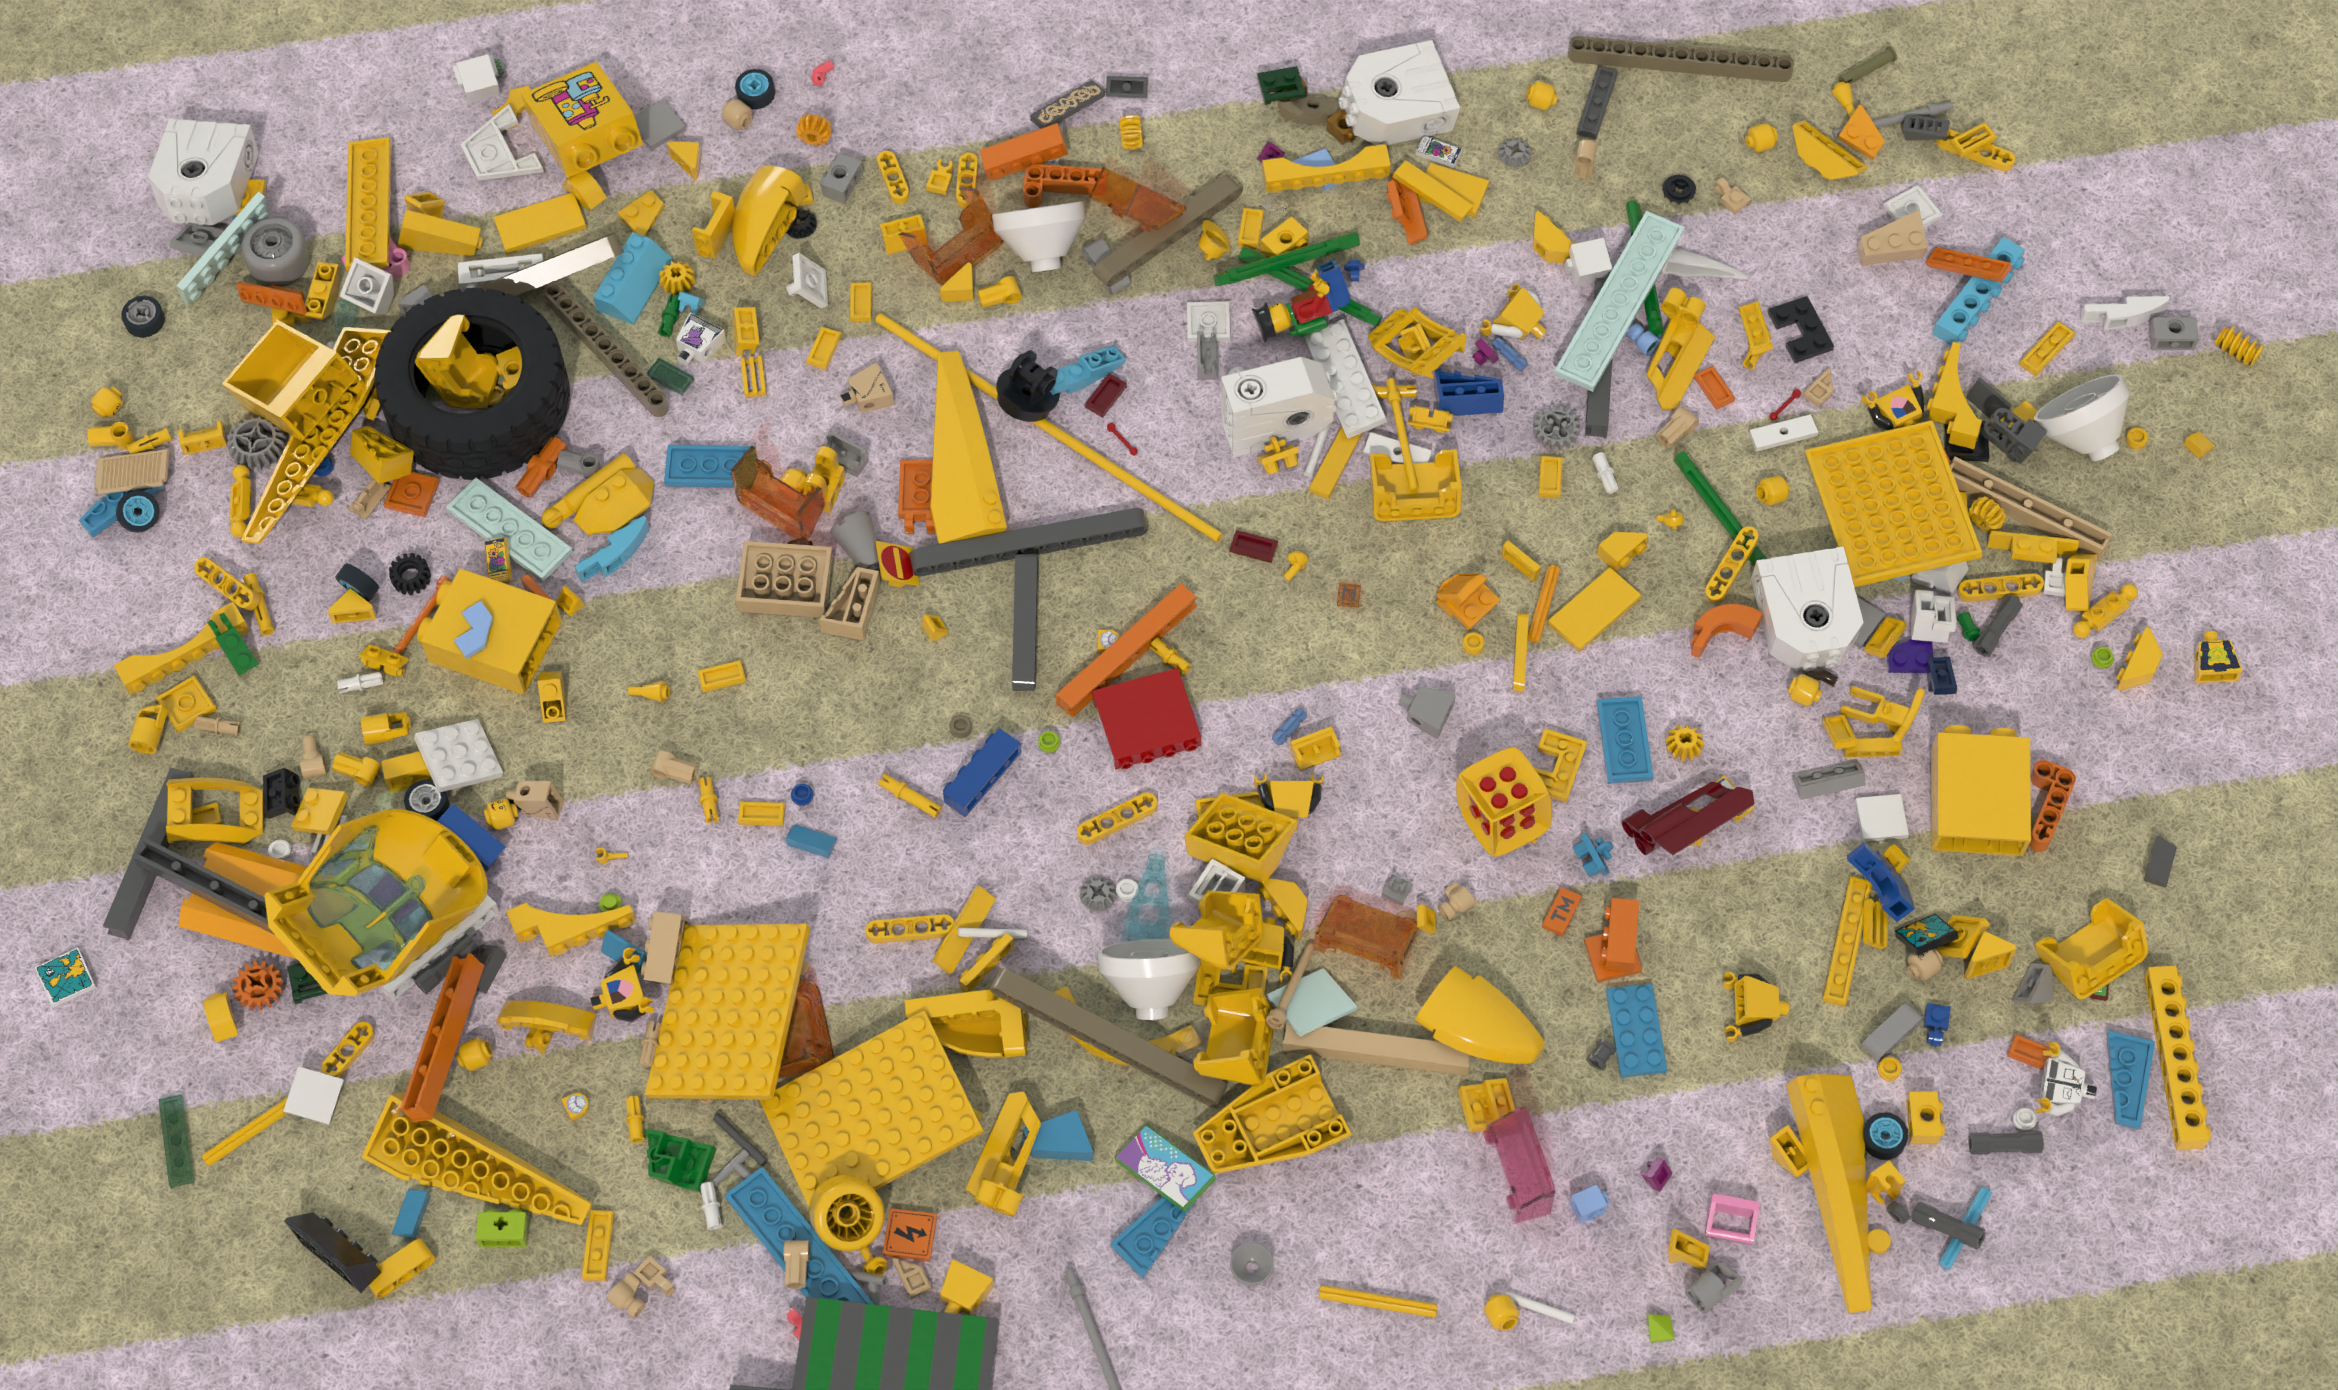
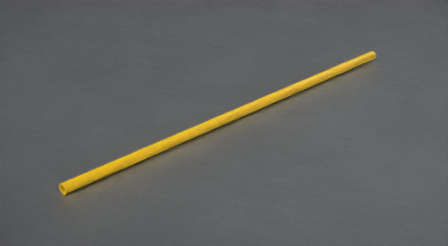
[875,313,1223,542]

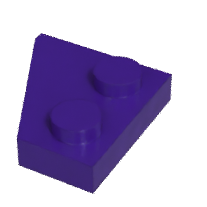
[1887,639,1933,673]

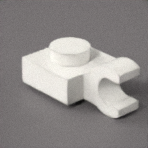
[2043,558,2066,597]

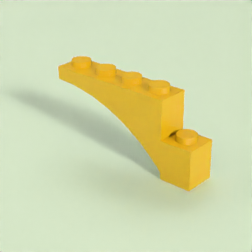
[1927,342,1982,449]
[506,902,636,957]

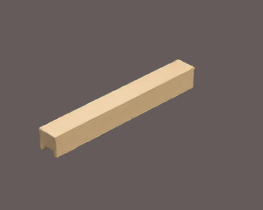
[1950,457,2112,561]
[1282,1023,1470,1076]

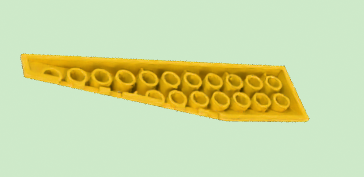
[241,327,391,544]

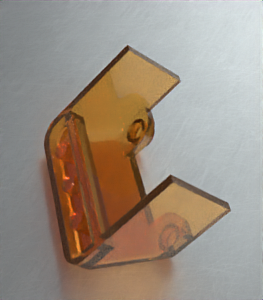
[1089,167,1187,232]
[899,186,1003,285]
[730,446,825,540]

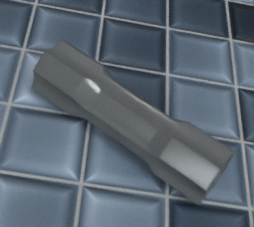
[1973,595,2023,657]
[413,934,479,994]
[1968,1131,2044,1155]
[1911,1201,1986,1249]

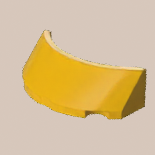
[496,1000,596,1041]

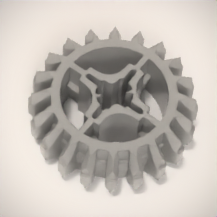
[227,415,286,470]

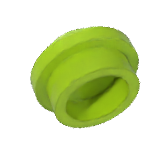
[2091,647,2114,669]
[1038,731,1060,753]
[599,893,622,912]

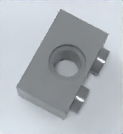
[820,153,864,204]
[2149,316,2199,350]

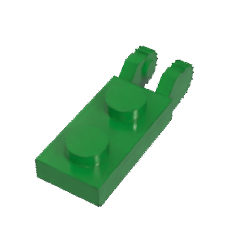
[207,612,259,676]

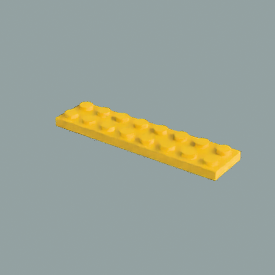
[345,137,391,272]

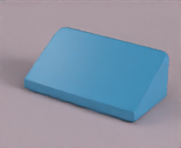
[786,824,837,858]
[601,930,647,974]
[392,1190,431,1240]

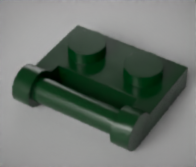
[1257,66,1306,105]
[287,963,328,1005]

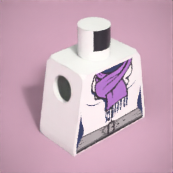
[676,312,726,366]

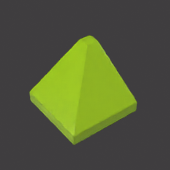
[1646,1314,1675,1343]

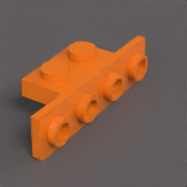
[1386,174,1428,245]
[236,281,307,315]

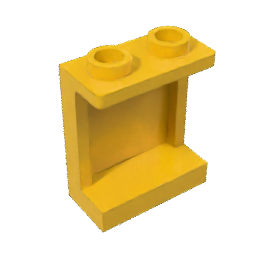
[692,190,735,259]

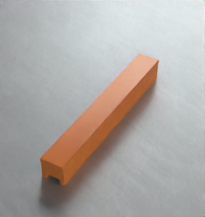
[1055,583,1197,718]
[400,953,485,1123]

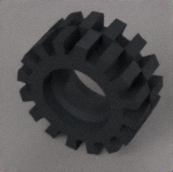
[389,553,431,595]

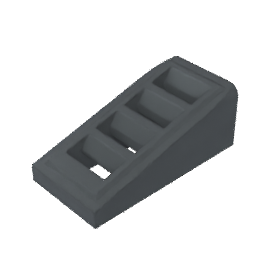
[1903,115,1950,140]

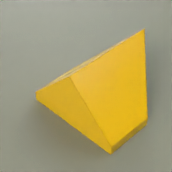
[404,191,446,219]

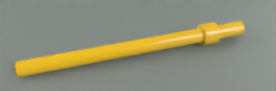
[1386,378,1419,493]

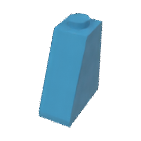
[1021,1110,1094,1161]

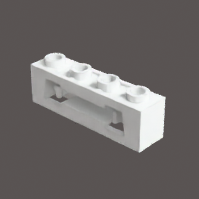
[458,253,545,292]

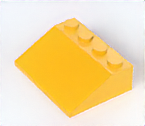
[1184,792,1298,884]

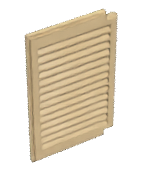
[94,449,170,495]

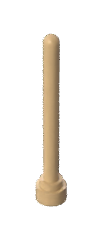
[1266,942,1315,1029]

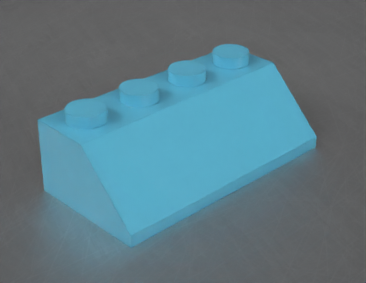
[593,232,673,325]

